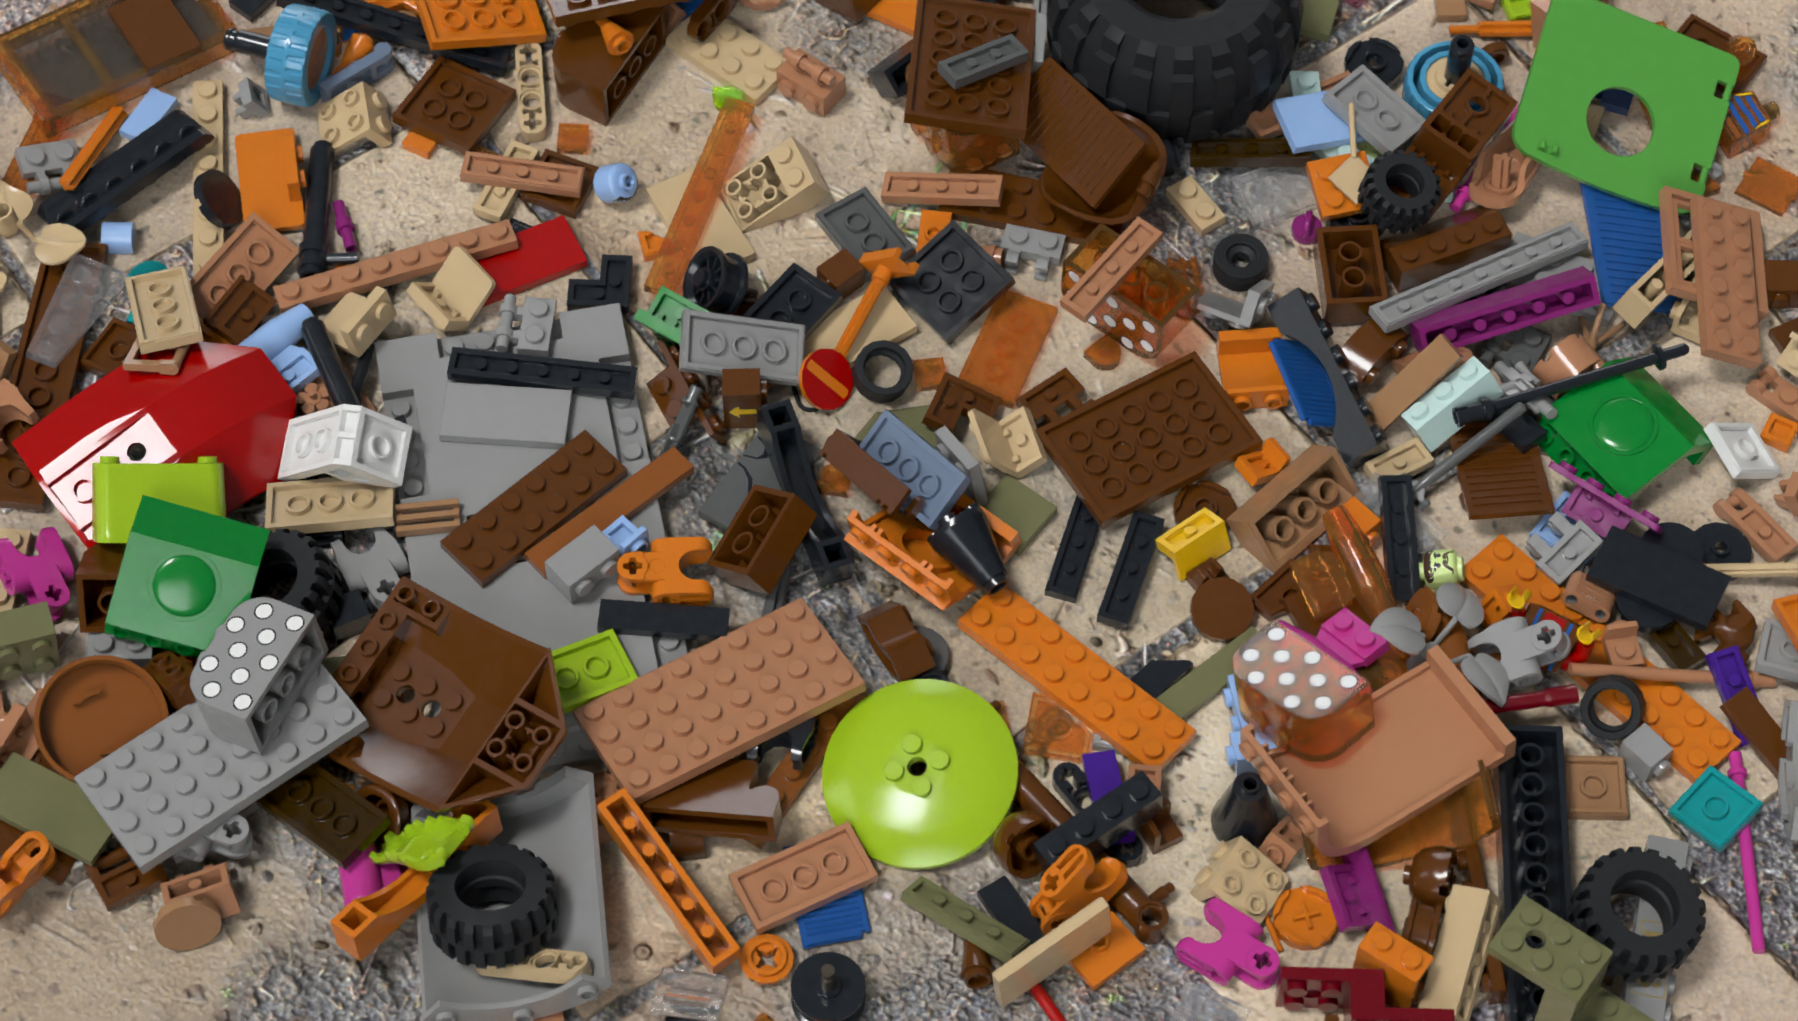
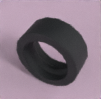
[852,340,914,403]
[1580,675,1645,740]

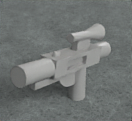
[1493,361,1557,420]

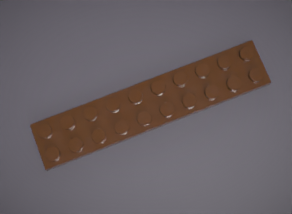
[0,242,109,511]

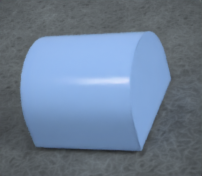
[101,222,137,254]

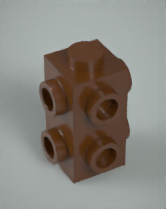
[142,650,196,710]

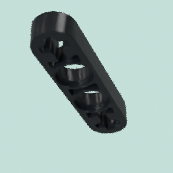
[1052,762,1143,868]

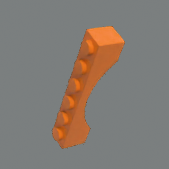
[330,800,503,962]

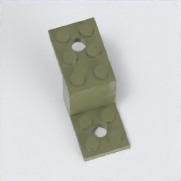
[1486,895,1655,1021]

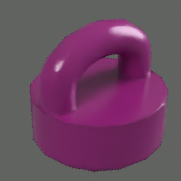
[1291,210,1322,245]

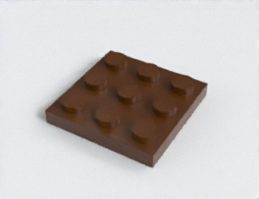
[392,55,517,155]

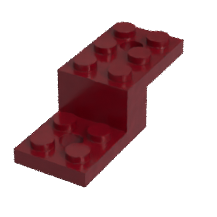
[1275,966,1455,1021]

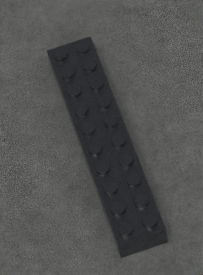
[1493,724,1573,1021]

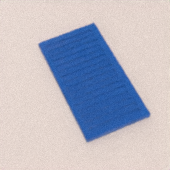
[1580,182,1678,314]

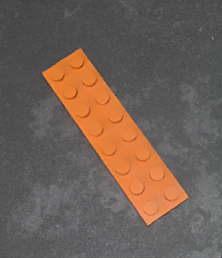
[957,586,1197,769]

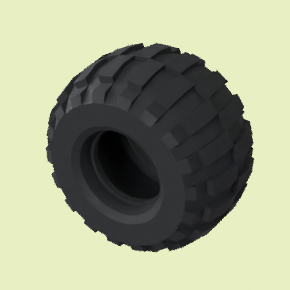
[1046,0,1304,144]

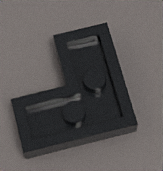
[567,254,633,313]

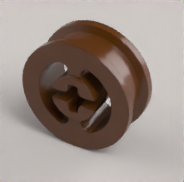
[1401,896,1442,976]

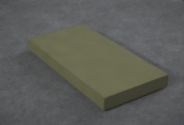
[0,751,114,867]

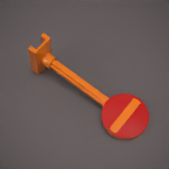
[799,247,920,410]

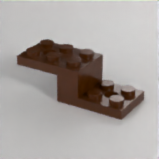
[1388,68,1518,224]

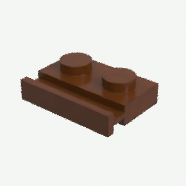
[204,274,277,345]

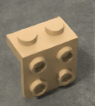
[316,81,393,153]
[406,247,496,332]
[323,286,397,357]
[968,406,1049,479]
[1190,836,1289,925]

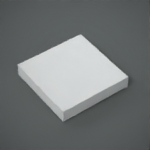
[1704,422,1781,479]

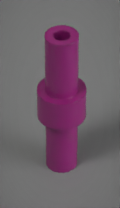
[333,200,357,253]

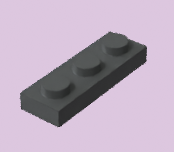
[937,34,1029,90]

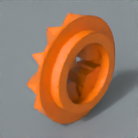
[740,934,794,986]

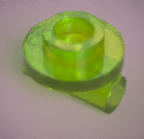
[712,86,744,113]

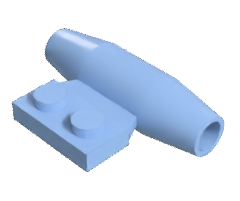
[239,303,320,394]

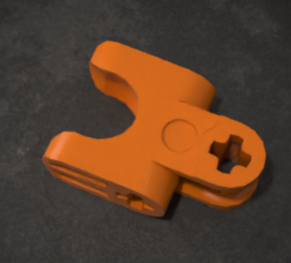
[617,536,714,606]
[1029,844,1128,935]

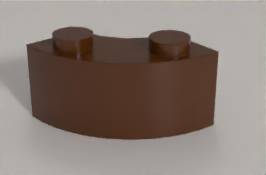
[1342,318,1411,389]
[857,600,936,682]

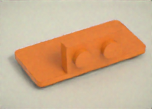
[235,128,307,232]

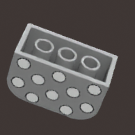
[190,597,328,754]

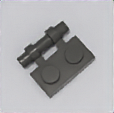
[1479,325,1552,376]

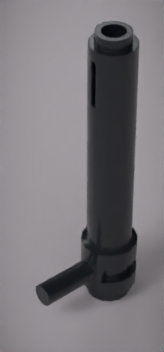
[297,140,360,279]
[301,316,408,425]

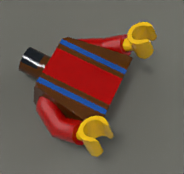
[1507,586,1602,685]

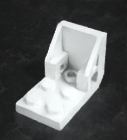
[277,404,412,488]

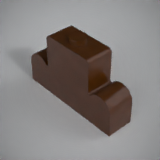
[643,759,782,842]

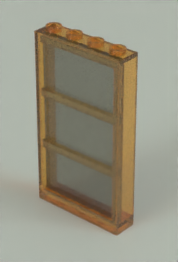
[0,0,238,139]

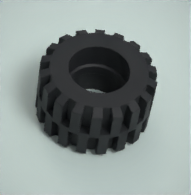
[1357,149,1442,234]

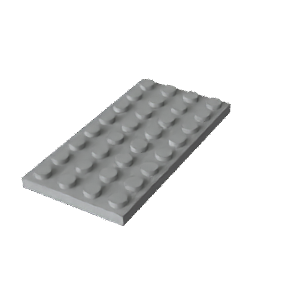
[74,663,369,874]

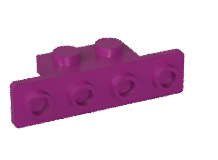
[1548,460,1664,539]
[1319,846,1397,934]

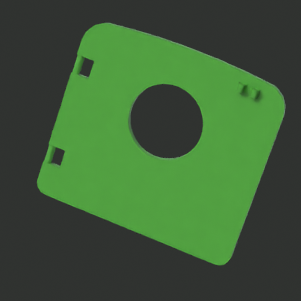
[1512,0,1740,216]

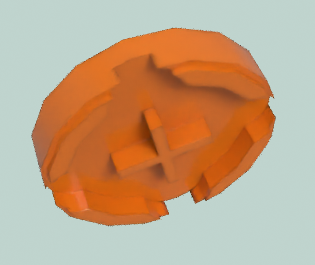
[1272,885,1338,951]

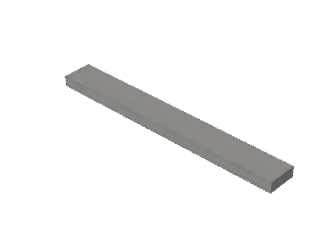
[1368,222,1589,333]

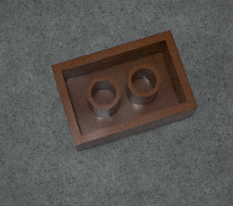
[1313,224,1388,324]
[706,484,818,595]

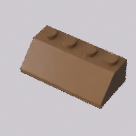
[1226,444,1363,573]

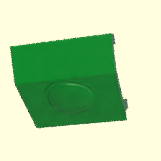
[1538,357,1713,503]
[104,495,270,658]

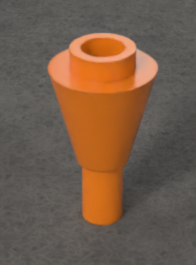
[594,17,634,56]
[331,32,375,75]

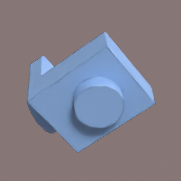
[602,515,649,557]

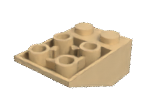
[718,136,830,233]

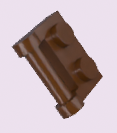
[82,847,169,912]

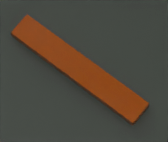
[524,446,694,580]

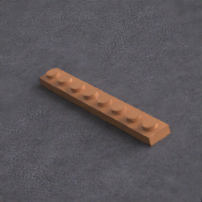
[273,219,519,314]

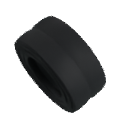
[1212,233,1269,291]

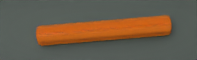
[59,106,127,191]

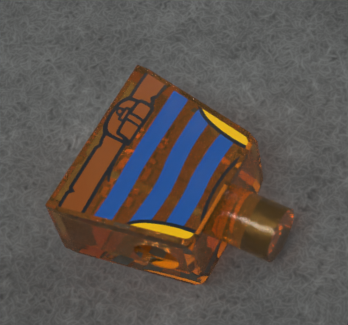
[1715,91,1780,159]

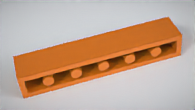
[597,787,741,977]

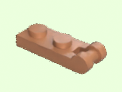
[1745,365,1798,423]
[1713,487,1798,562]

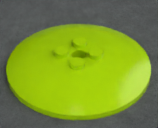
[822,679,1019,870]

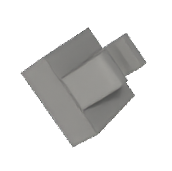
[233,78,270,119]

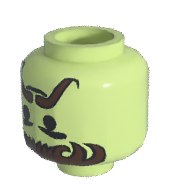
[1418,549,1465,591]

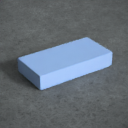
[119,87,178,140]

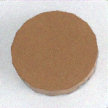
[152,896,222,951]

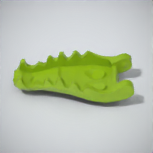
[369,814,475,871]

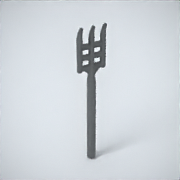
[1364,402,1526,538]

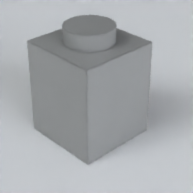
[1617,723,1673,783]

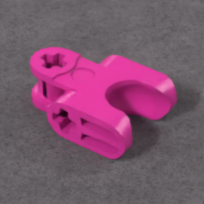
[0,527,74,623]
[1174,898,1280,990]

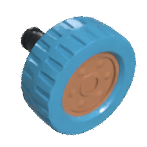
[223,3,337,107]

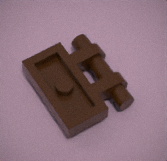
[1016,367,1094,425]

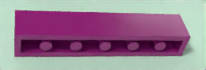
[1409,266,1601,353]

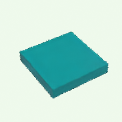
[1668,765,1763,854]

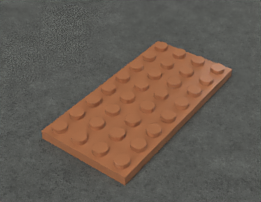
[572,597,866,805]

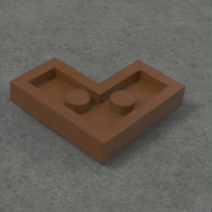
[922,372,1002,433]

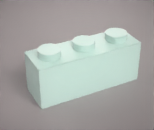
[1401,356,1504,453]

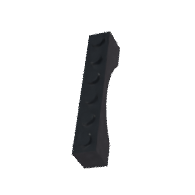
[1267,287,1388,470]
[756,399,856,587]

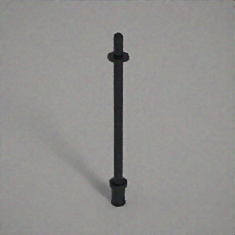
[1452,343,1690,428]

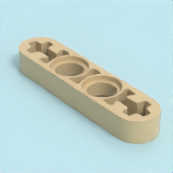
[515,43,547,143]
[473,948,593,984]

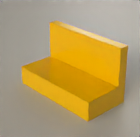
[1155,507,1231,582]

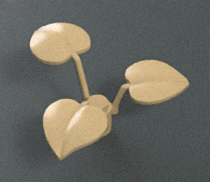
[0,180,87,294]

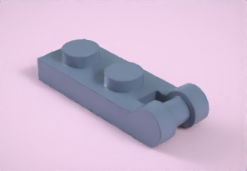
[319,42,394,103]

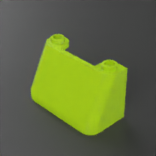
[92,456,227,543]

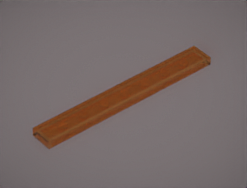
[644,97,755,295]

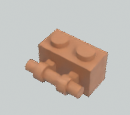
[777,47,846,117]
[160,862,241,919]

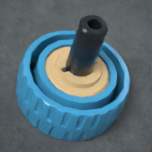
[1402,35,1504,119]

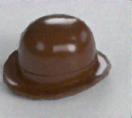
[358,784,410,844]

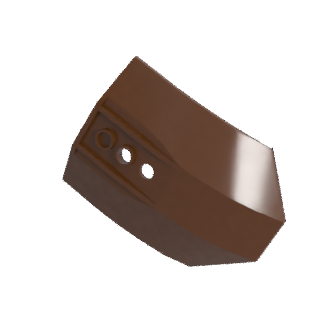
[325,576,568,813]

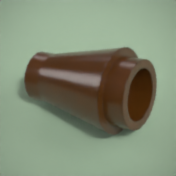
[960,939,994,989]

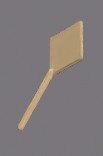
[1328,103,1369,205]

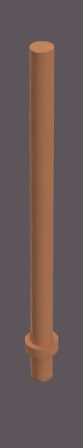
[1568,662,1777,690]

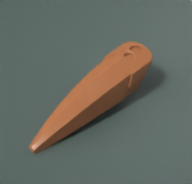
[1469,121,1542,209]

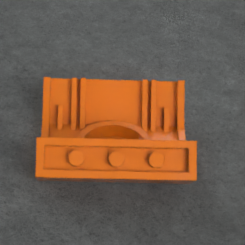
[843,493,1022,611]

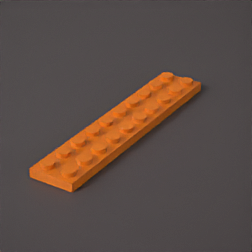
[1462,534,1742,784]

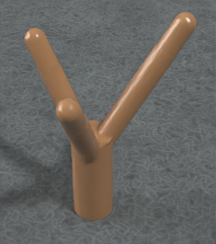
[1578,303,1626,350]

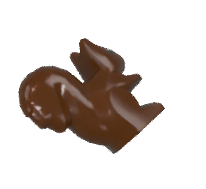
[1694,599,1757,667]

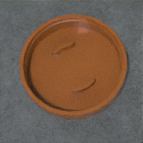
[34,655,169,784]

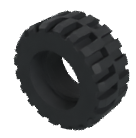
[250,529,343,632]
[426,842,558,969]
[1568,847,1706,983]

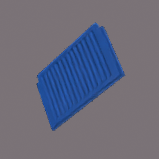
[1268,338,1336,428]
[782,845,871,950]

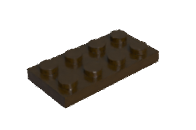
[255,763,392,870]

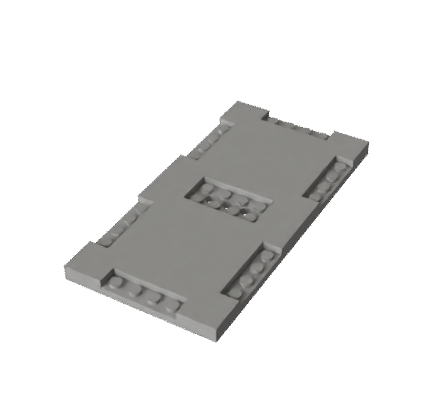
[374,303,687,773]

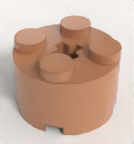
[1532,333,1605,401]

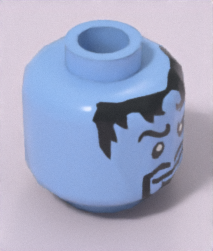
[593,163,638,203]

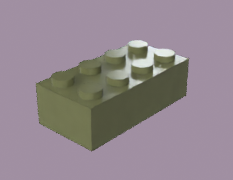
[0,601,60,681]

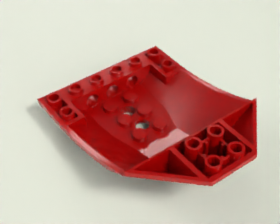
[11,341,298,549]

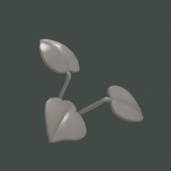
[1369,583,1509,707]

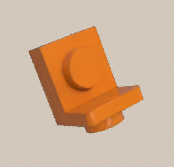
[1480,585,1529,629]

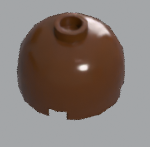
[992,811,1057,880]
[1403,846,1457,914]

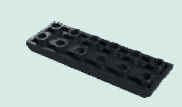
[37,110,215,233]

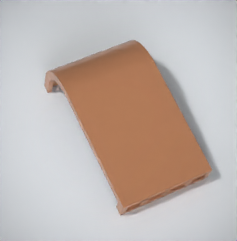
[1239,644,1516,857]

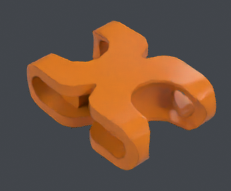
[0,831,57,919]

